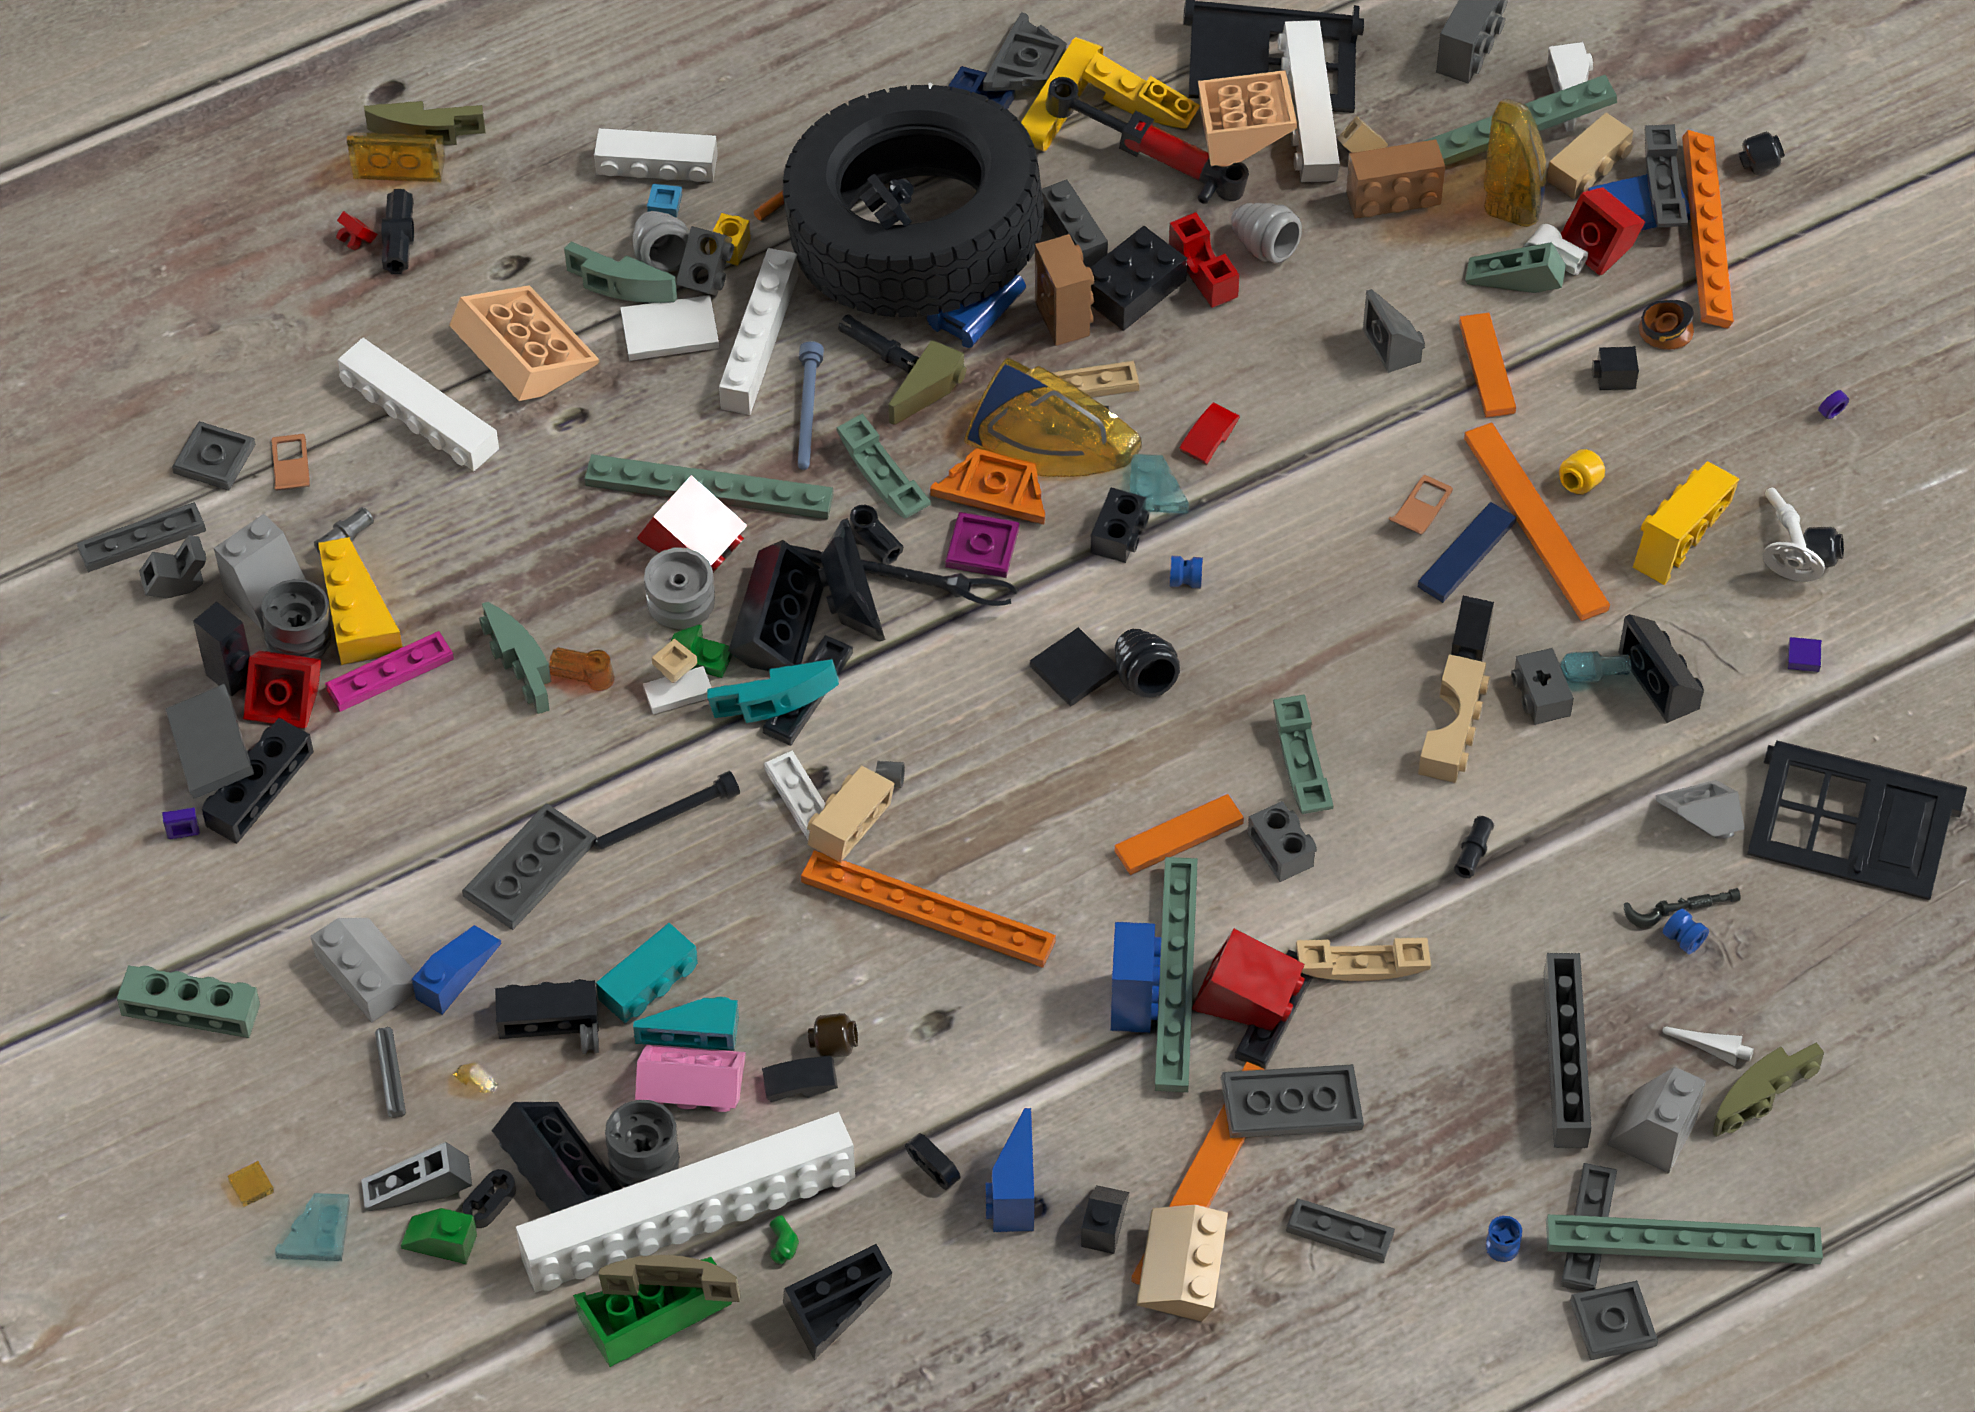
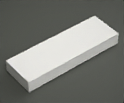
[764,750,825,840]

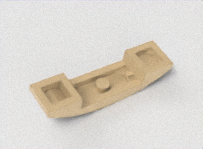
[1296,938,1431,981]

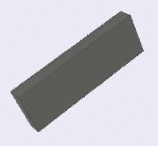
[1286,1198,1395,1263]

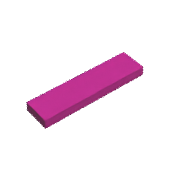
[325,631,454,712]

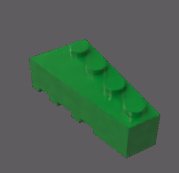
[573,1257,732,1367]

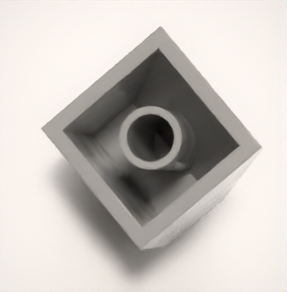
[214,514,305,630]
[1607,1067,1706,1173]

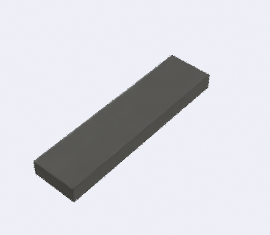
[77,502,206,572]
[1560,1163,1617,1291]

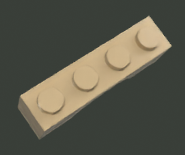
[1418,654,1490,783]

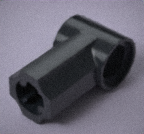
[849,504,904,565]

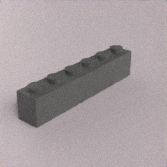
[1543,953,1592,1148]

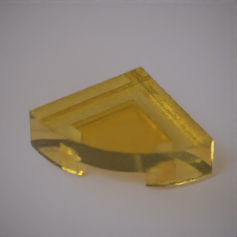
[453,1063,499,1093]

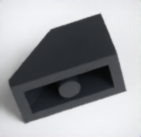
[1451,595,1494,662]
[1081,1185,1130,1254]

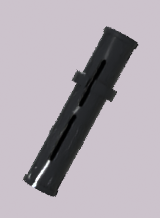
[838,314,919,374]

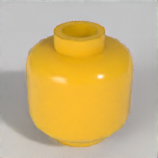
[1559,449,1605,495]

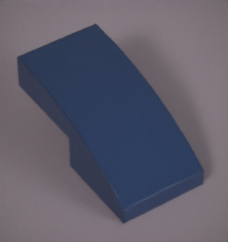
[949,66,1016,109]

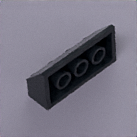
[728,540,824,671]
[491,1102,622,1213]

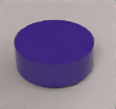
[1818,390,1849,419]

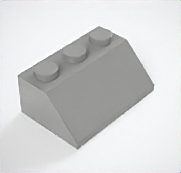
[311,918,416,1023]

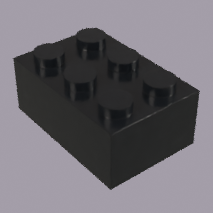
[1090,226,1187,331]

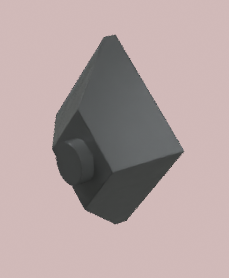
[1363,289,1425,373]

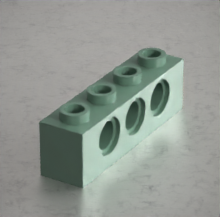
[117,965,260,1038]

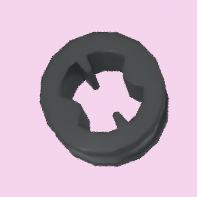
[580,1023,599,1054]

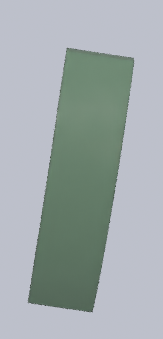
[837,413,931,519]
[1273,694,1334,814]

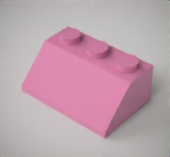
[635,1044,746,1112]

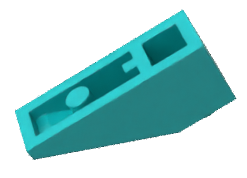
[633,997,739,1051]

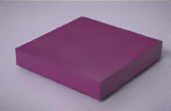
[945,512,1020,578]

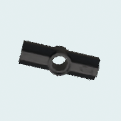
[381,189,414,274]

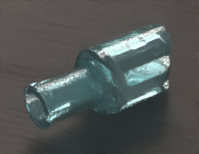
[1559,651,1631,683]

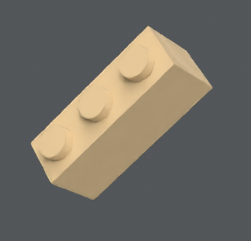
[1547,113,1633,199]
[807,765,895,863]

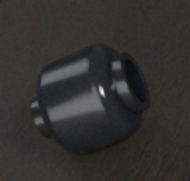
[1738,131,1785,175]
[1803,527,1844,567]

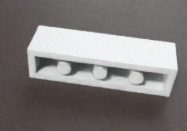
[594,128,717,182]

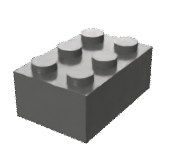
[1436,0,1508,83]

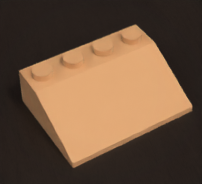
[1198,70,1297,167]
[449,285,599,401]

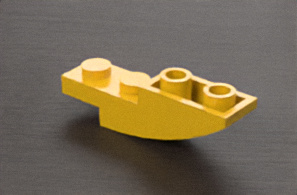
[1081,52,1200,129]

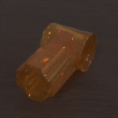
[549,647,615,691]

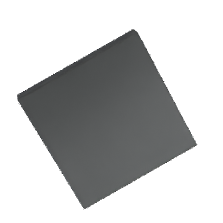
[172,421,256,490]
[1570,1280,1658,1361]

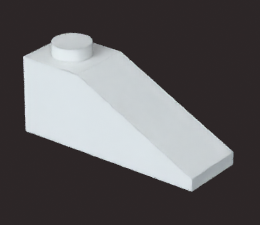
[1546,42,1593,132]

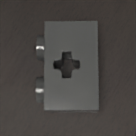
[1511,648,1574,725]

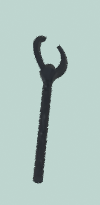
[791,545,1019,606]

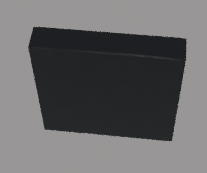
[1030,627,1119,707]

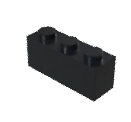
[193,601,250,696]
[495,979,599,1039]

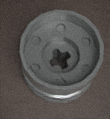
[262,579,331,659]
[605,1100,680,1187]

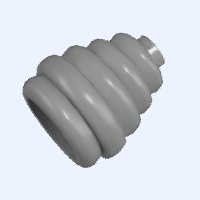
[1231,203,1302,263]
[632,211,690,273]

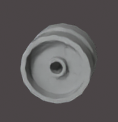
[644,548,715,629]

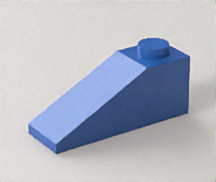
[412,925,501,1015]

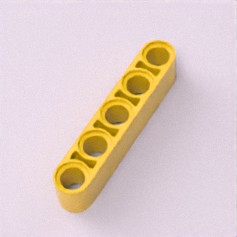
[1021,37,1104,152]

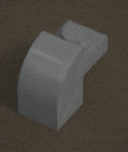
[139,535,206,598]

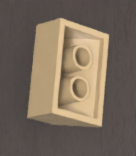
[1136,1205,1228,1322]

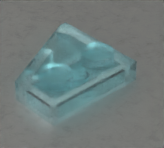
[1130,454,1189,514]
[275,1193,350,1261]

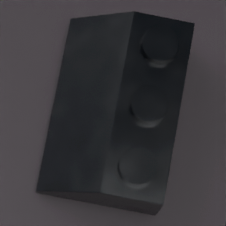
[1618,614,1704,723]

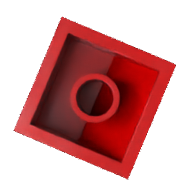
[1561,187,1645,276]
[243,650,321,728]

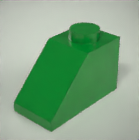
[401,1208,477,1264]

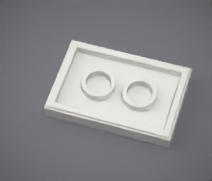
[620,295,719,361]

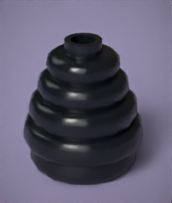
[1114,629,1180,698]

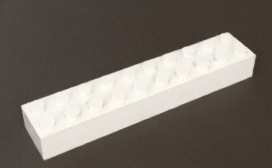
[516,1112,855,1293]

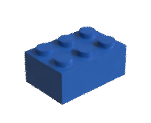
[1110,922,1161,1033]

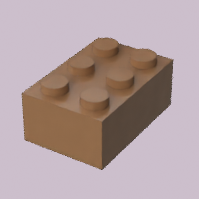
[1346,139,1445,219]
[1035,234,1094,346]

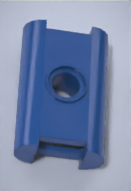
[927,274,1026,348]

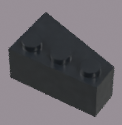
[783,1244,892,1361]

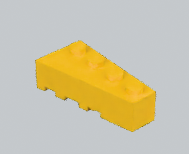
[318,537,403,665]

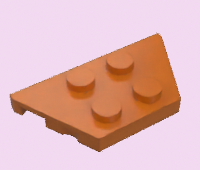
[930,448,1045,525]

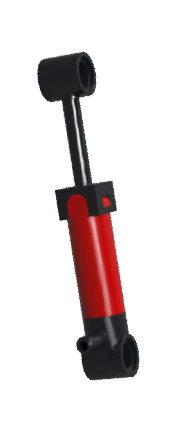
[1045,77,1249,204]

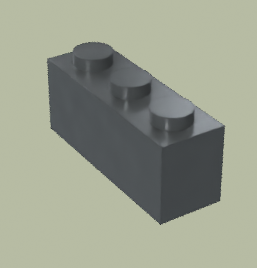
[1042,179,1108,267]

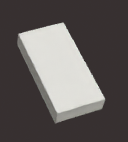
[643,666,712,715]

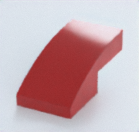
[1179,402,1240,465]

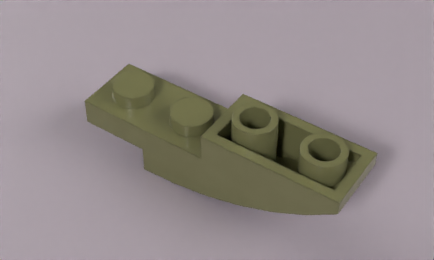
[364,101,486,145]
[1712,1042,1824,1137]

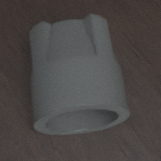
[875,761,905,788]

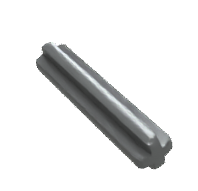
[375,1027,406,1118]

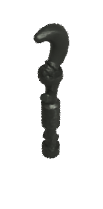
[1624,888,1741,928]

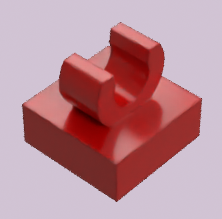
[336,211,378,251]

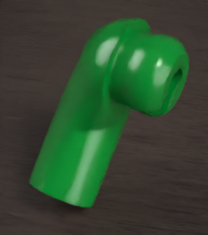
[769,1215,799,1265]

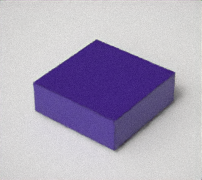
[1788,637,1822,672]
[162,807,200,840]

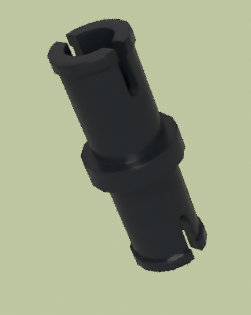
[1454,816,1494,878]

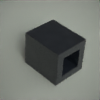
[1592,346,1639,390]

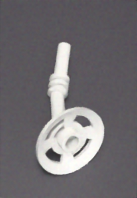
[1763,488,1825,582]

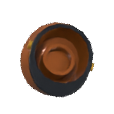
[1638,300,1694,350]

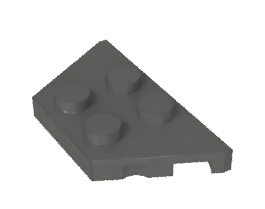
[983,12,1067,91]

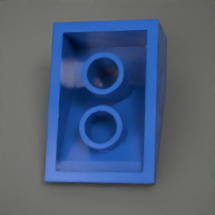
[985,1108,1034,1232]

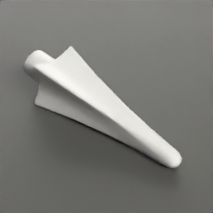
[1663,1027,1754,1066]

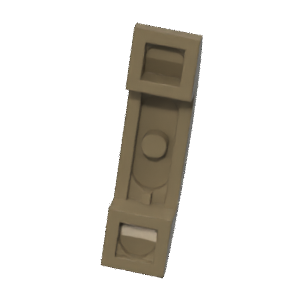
[598,1255,741,1302]

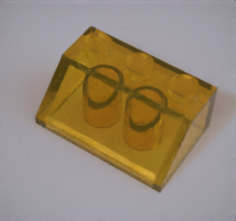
[347,133,445,182]

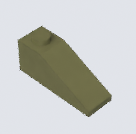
[888,340,967,425]

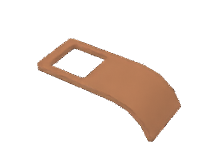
[272,434,310,491]
[1388,475,1453,535]

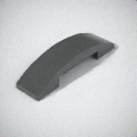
[1644,124,1688,227]

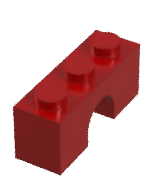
[1169,212,1240,308]

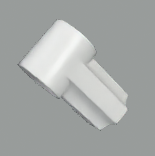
[1524,224,1588,275]

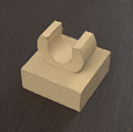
[652,639,697,683]

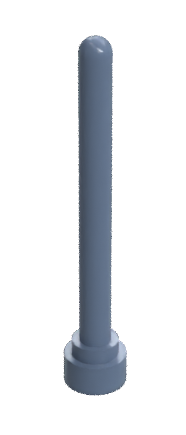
[798,342,824,470]

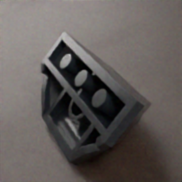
[818,518,886,642]

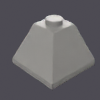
[1656,780,1745,839]

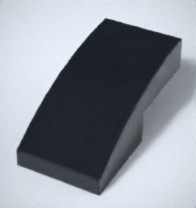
[762,1056,838,1103]

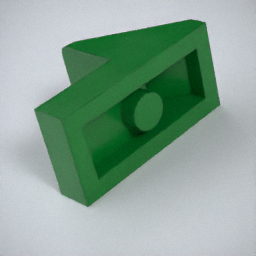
[670,624,733,678]

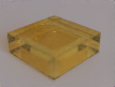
[228,1161,274,1207]

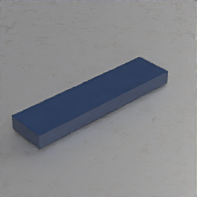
[1418,502,1516,603]

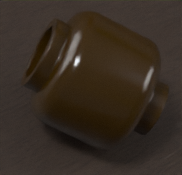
[808,1013,858,1058]

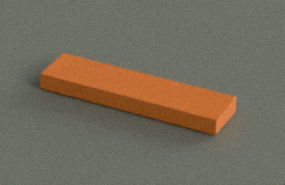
[1459,312,1516,418]
[1114,794,1244,875]

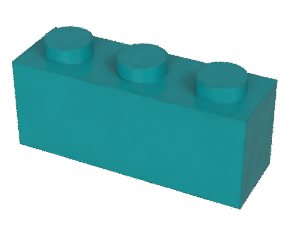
[596,923,698,1024]

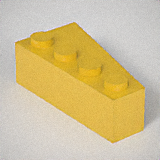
[1632,461,1739,585]

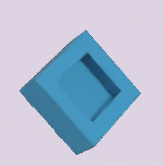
[647,184,682,217]

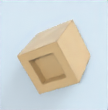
[1337,116,1388,153]

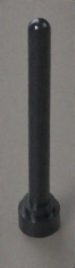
[594,770,740,850]

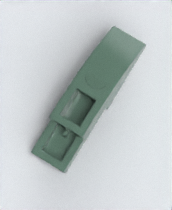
[564,241,677,303]
[479,602,551,714]

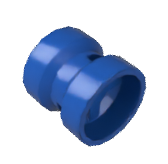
[1170,556,1203,589]
[1662,908,1709,954]
[1486,1215,1522,1262]

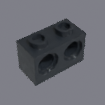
[1090,487,1150,563]

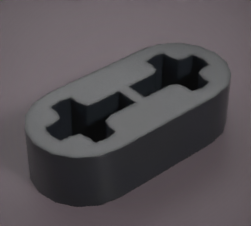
[905,1133,961,1190]
[463,1169,516,1229]

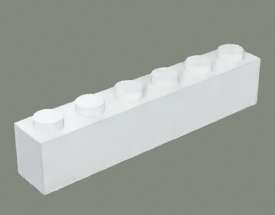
[1278,21,1340,182]
[719,248,798,415]
[337,338,499,471]

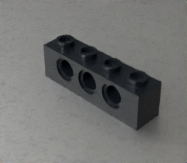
[201,718,314,844]

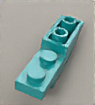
[707,659,839,723]

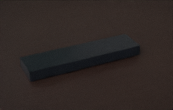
[763,635,853,746]
[1235,950,1314,1069]

